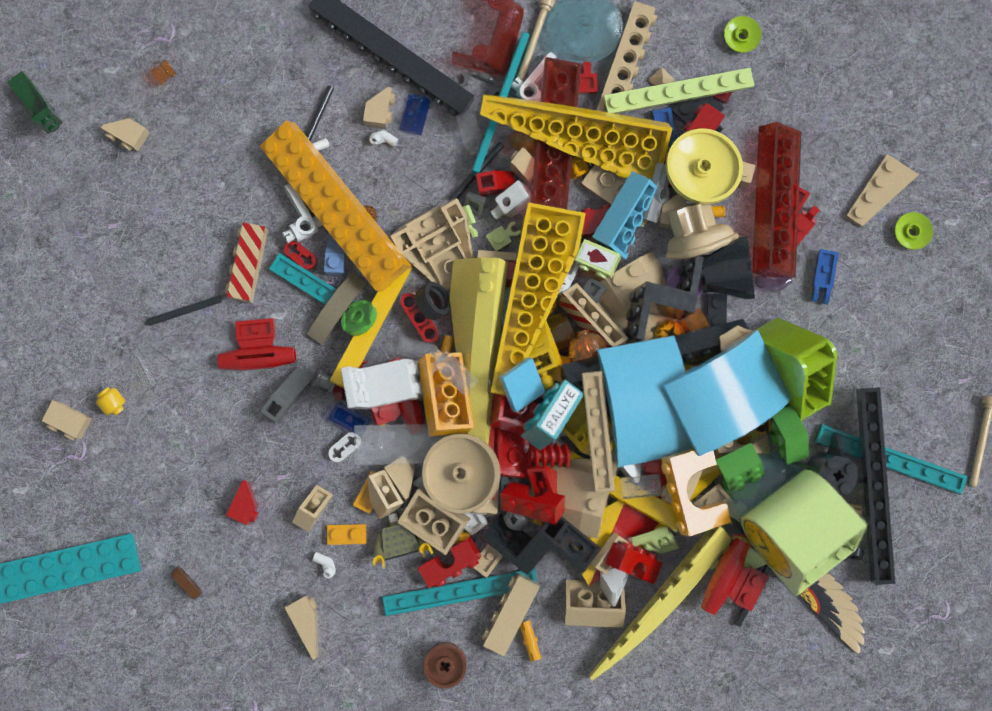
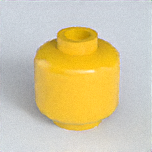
[96,387,125,416]

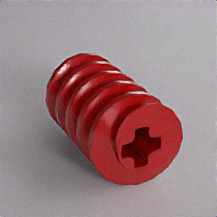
[528,443,570,468]

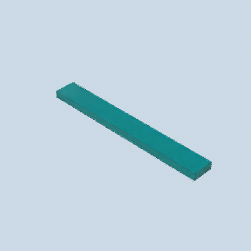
[471,32,530,176]
[814,424,968,495]
[382,568,537,616]

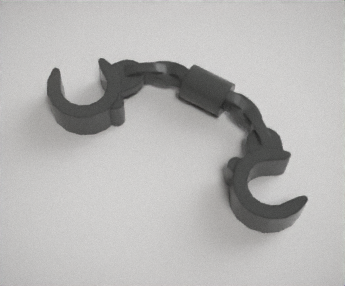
[452,71,501,96]

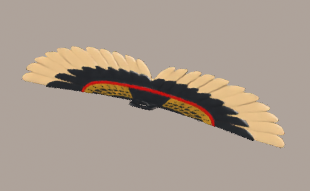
[691,493,865,654]

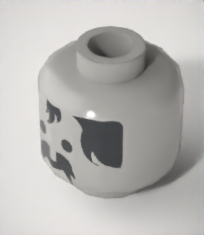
[504,511,532,530]

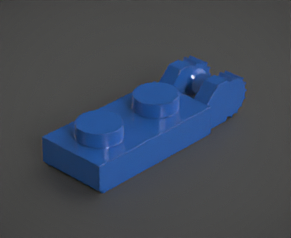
[811,249,839,305]

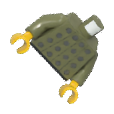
[373,513,433,569]

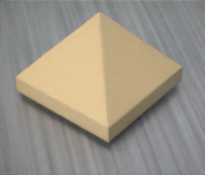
[648,67,675,86]

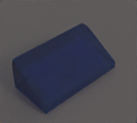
[399,94,431,136]
[328,402,372,437]

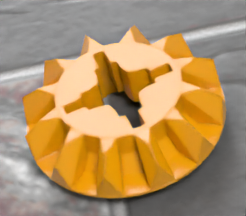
[655,319,685,339]

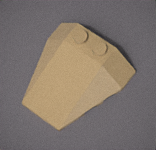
[390,198,474,291]
[598,252,676,340]
[529,458,618,539]

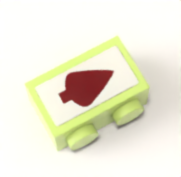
[575,239,621,279]

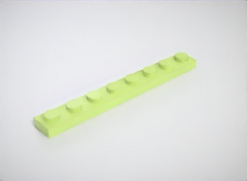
[603,68,754,114]

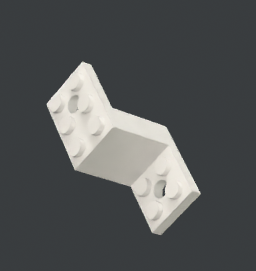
[341,359,423,409]

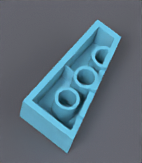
[592,171,657,260]

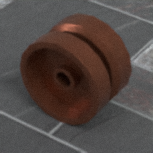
[423,642,467,688]

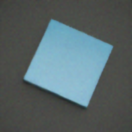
[499,357,545,412]

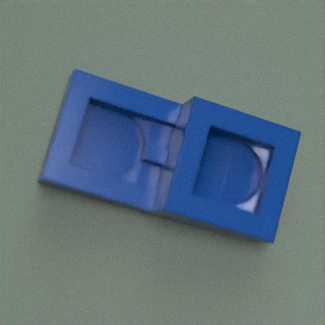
[651,107,677,147]

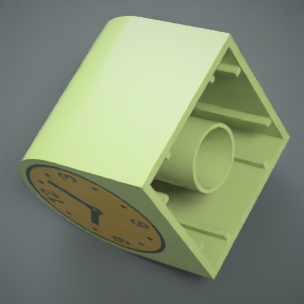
[741,470,867,597]

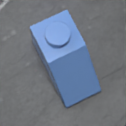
[324,237,347,276]

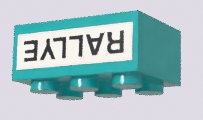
[521,380,584,450]

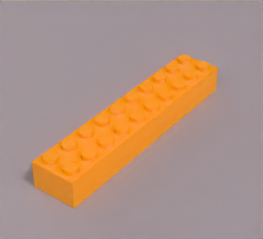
[260,120,411,291]

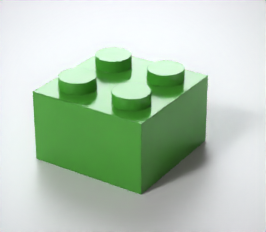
[769,405,809,465]
[716,443,765,492]

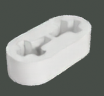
[329,432,361,462]

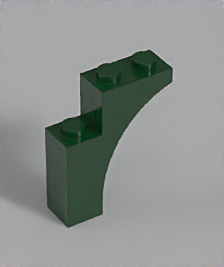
[7,71,63,134]

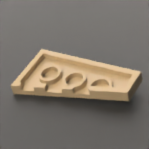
[845,154,919,227]

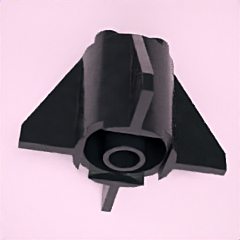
[699,236,755,299]
[792,433,863,496]

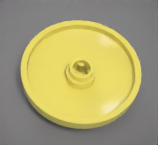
[666,129,743,205]

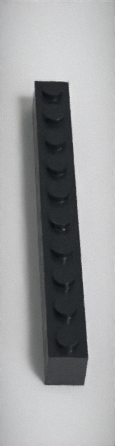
[309,0,475,118]
[560,319,749,392]
[856,387,896,585]

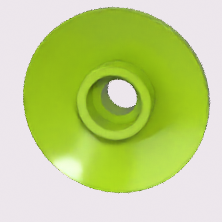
[724,16,762,53]
[895,212,933,250]

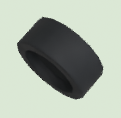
[415,281,451,320]

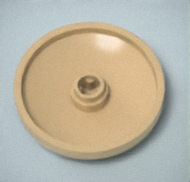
[422,434,500,513]

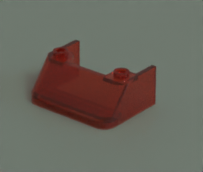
[452,0,524,76]

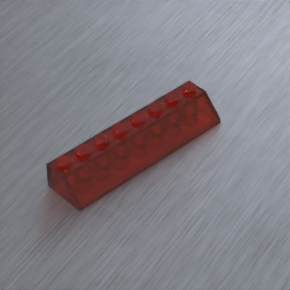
[530,57,582,210]
[752,122,802,278]

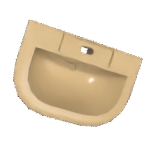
[666,202,739,259]

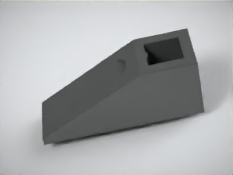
[260,366,313,424]

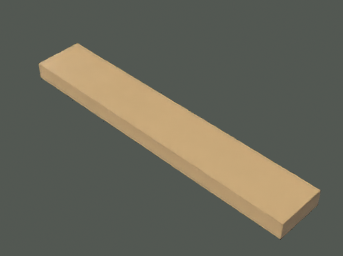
[582,371,615,493]

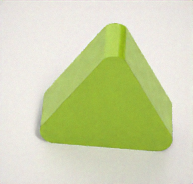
[756,317,837,422]

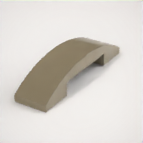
[307,273,367,345]

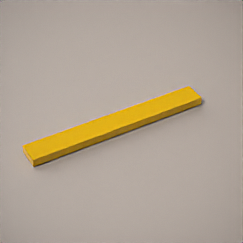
[330,260,414,389]
[570,451,678,532]

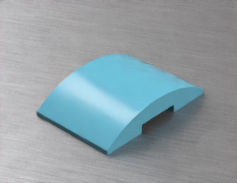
[663,330,791,456]
[597,336,693,467]

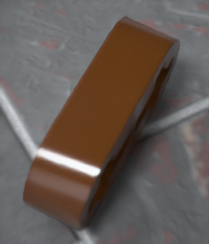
[170,566,203,600]

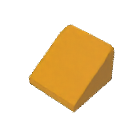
[563,157,590,180]

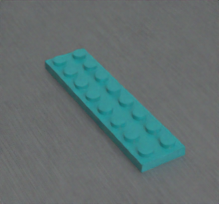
[0,533,142,604]

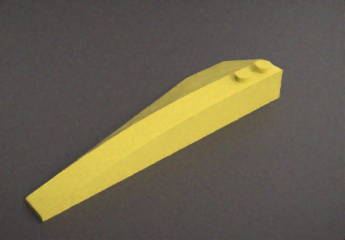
[449,257,508,444]
[588,526,732,680]

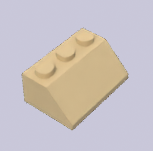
[397,486,471,555]
[565,580,626,628]

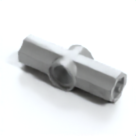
[642,163,669,223]

